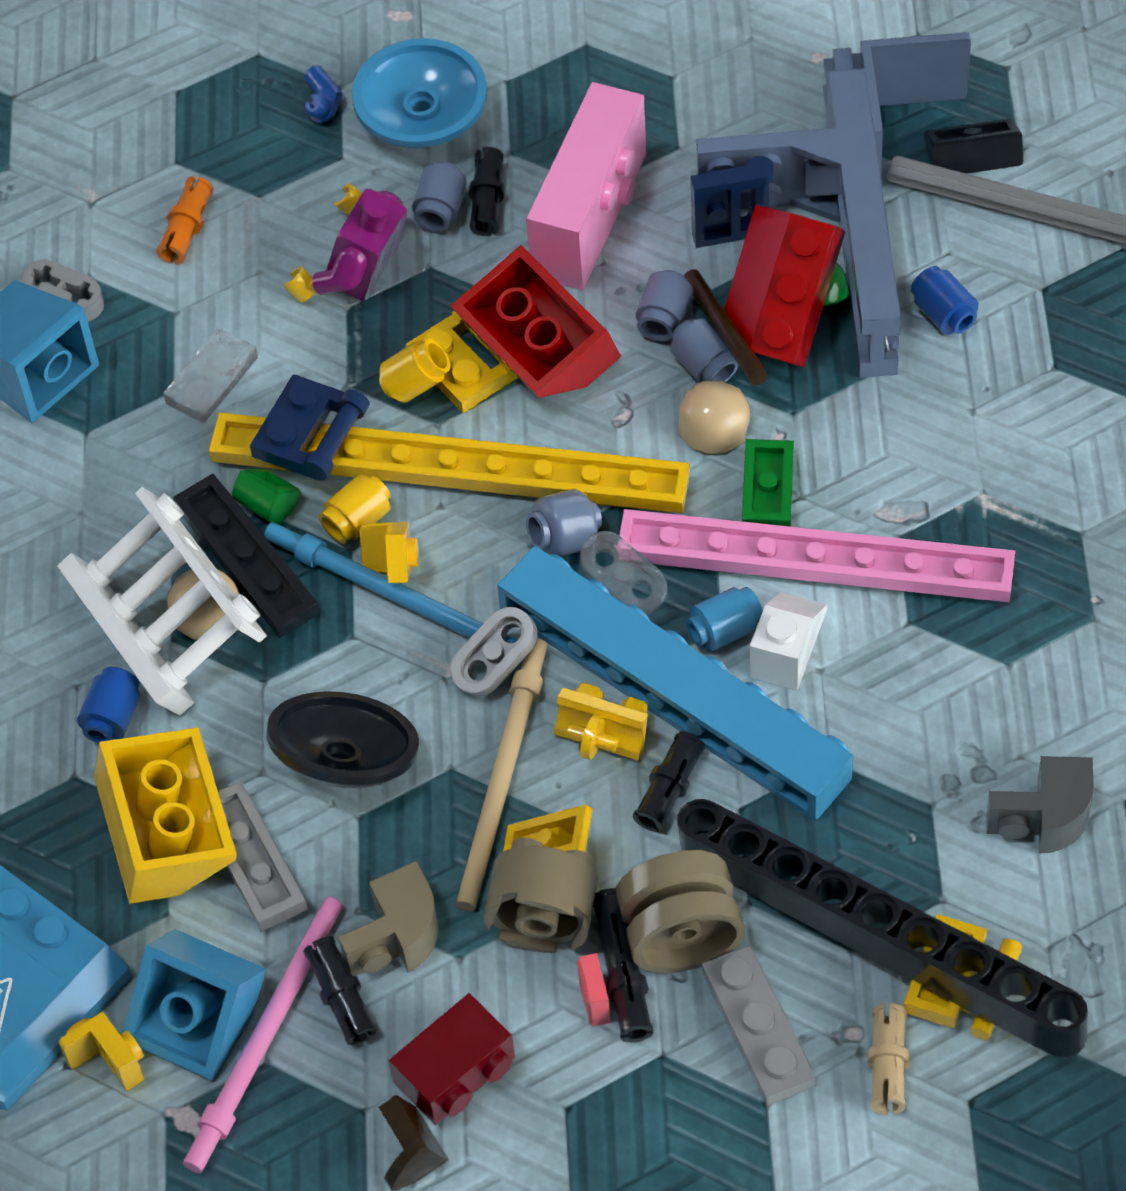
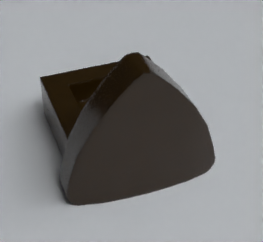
[379,1095,449,1191]

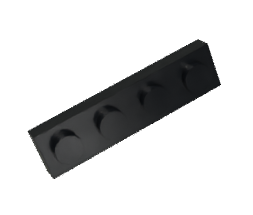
[173,473,320,638]

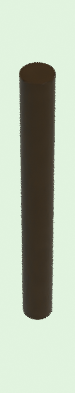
[684,269,767,385]

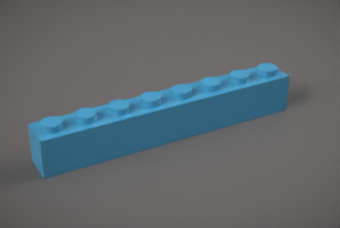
[497,546,853,822]

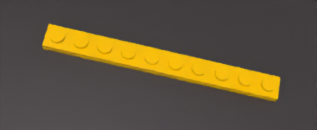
[209,412,690,513]

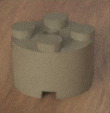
[484,838,598,953]

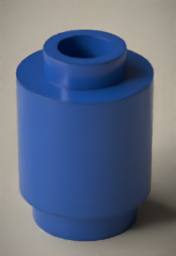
[910,266,979,335]
[77,667,140,744]

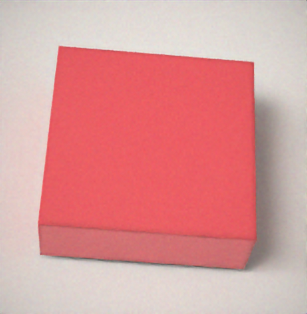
[577,953,611,1027]

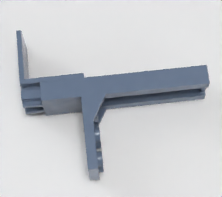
[696,32,971,378]

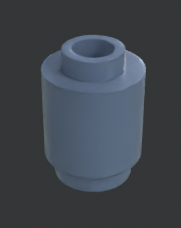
[412,162,467,232]
[636,270,693,342]
[670,319,738,383]

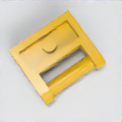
[406,311,518,413]

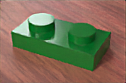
[742,439,794,527]

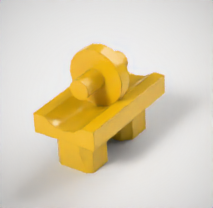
[554,682,648,761]

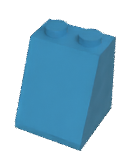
[0,280,99,423]

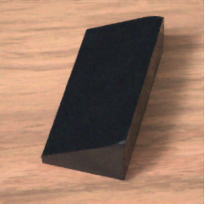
[923,118,1024,174]

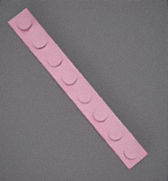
[617,509,1015,603]

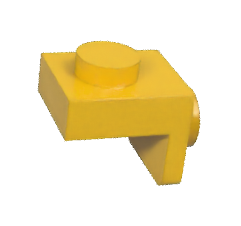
[360,521,419,583]
[58,1011,144,1092]

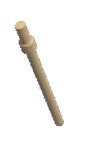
[455,639,548,911]

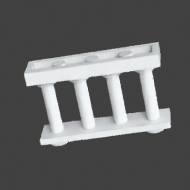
[57,487,267,716]

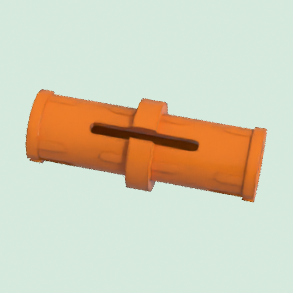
[156,176,214,265]

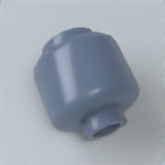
[526,489,602,556]

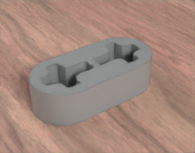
[21,259,104,322]

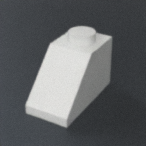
[750,592,827,690]

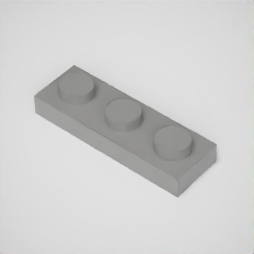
[218,781,308,932]
[702,945,816,1106]

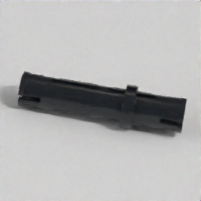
[593,888,654,1043]

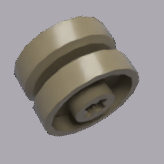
[615,850,745,973]

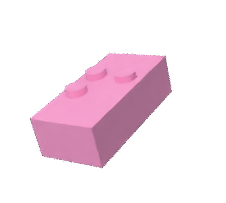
[526,82,646,290]

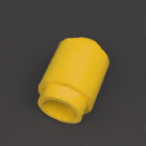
[379,339,450,403]
[318,474,391,544]

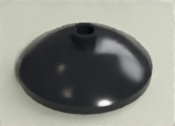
[266,691,419,788]

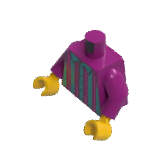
[283,183,408,303]

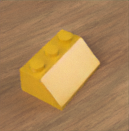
[94,727,237,904]

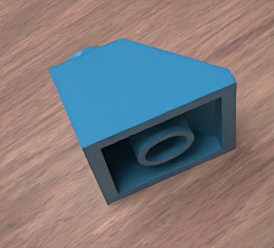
[122,929,266,1080]

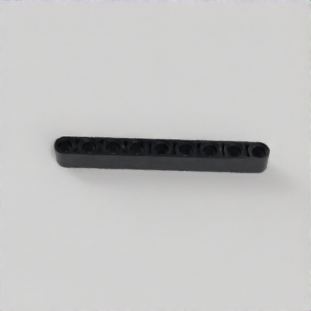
[677,799,1088,1058]

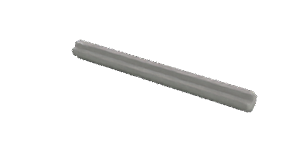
[887,155,1126,244]

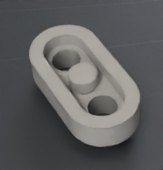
[450,607,538,696]

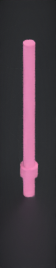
[182,897,344,1174]

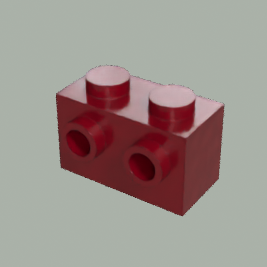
[388,993,515,1125]

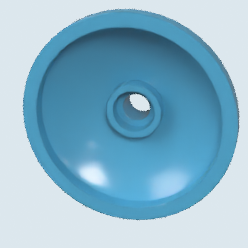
[352,38,487,148]

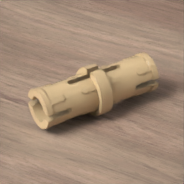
[867,1003,910,1115]

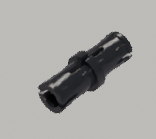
[468,147,505,236]
[633,731,705,832]
[303,936,378,1045]

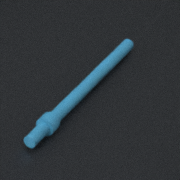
[264,522,517,643]

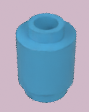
[686,587,763,652]

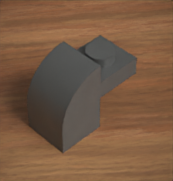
[986,756,1094,854]

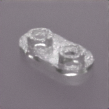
[580,531,667,615]

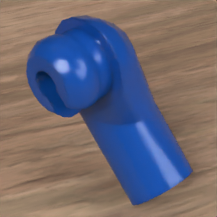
[304,65,343,123]

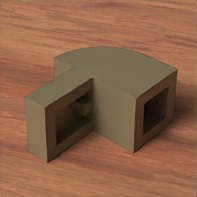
[338,861,438,977]

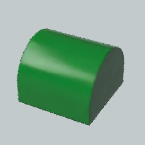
[232,468,302,524]

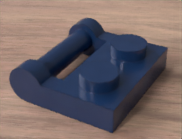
[690,156,774,248]
[250,374,370,481]

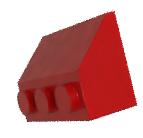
[724,205,846,367]
[451,245,622,398]

